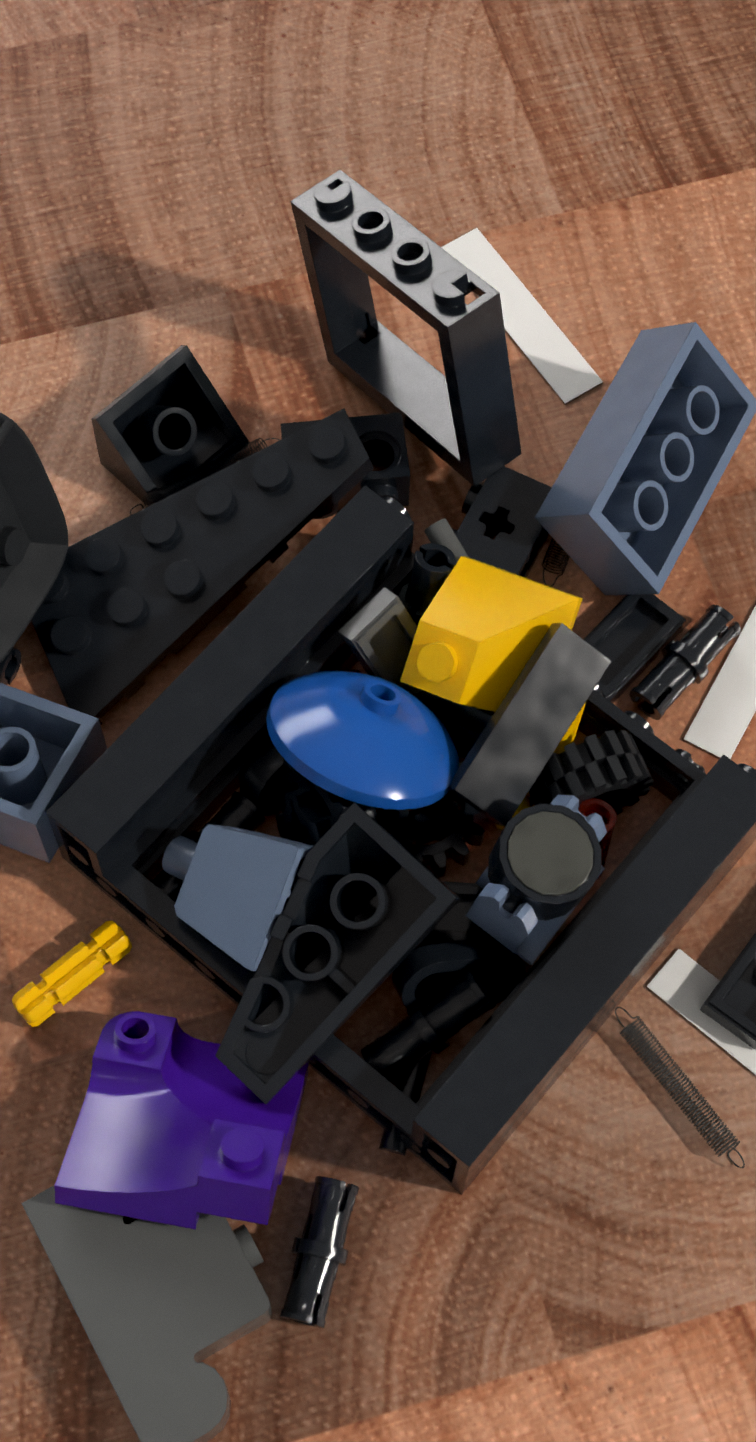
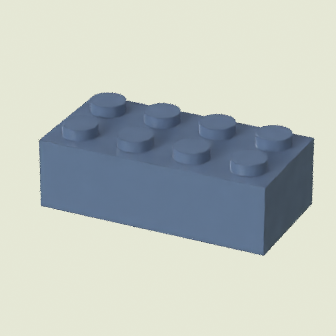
[535,322,756,595]

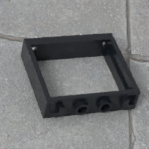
[290,170,522,487]

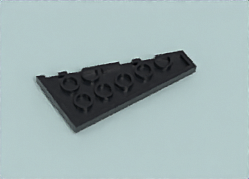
[32,408,374,725]

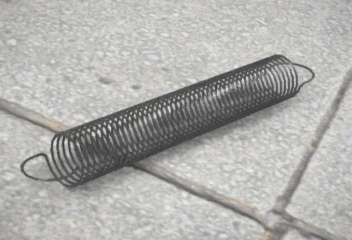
[615,1007,745,1168]

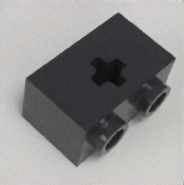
[452,466,552,578]

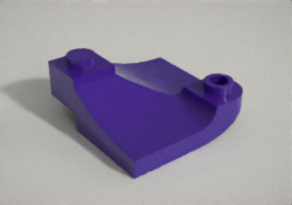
[54,1011,309,1230]

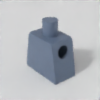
[162,824,314,971]

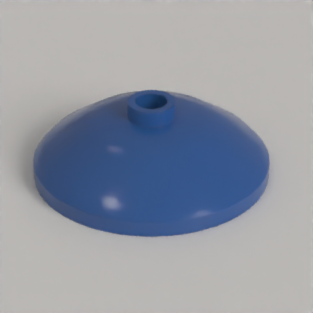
[266,671,459,810]

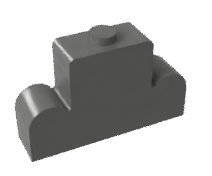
[21,1186,272,1442]

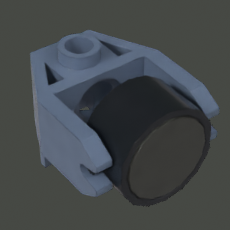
[465,795,607,965]

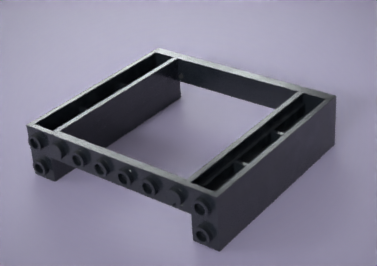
[46,485,756,1195]

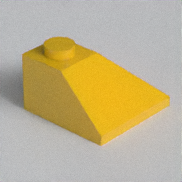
[400,556,583,712]

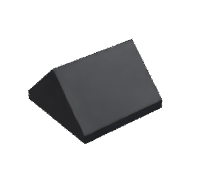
[91,345,250,506]

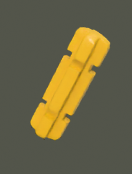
[12,920,132,1027]

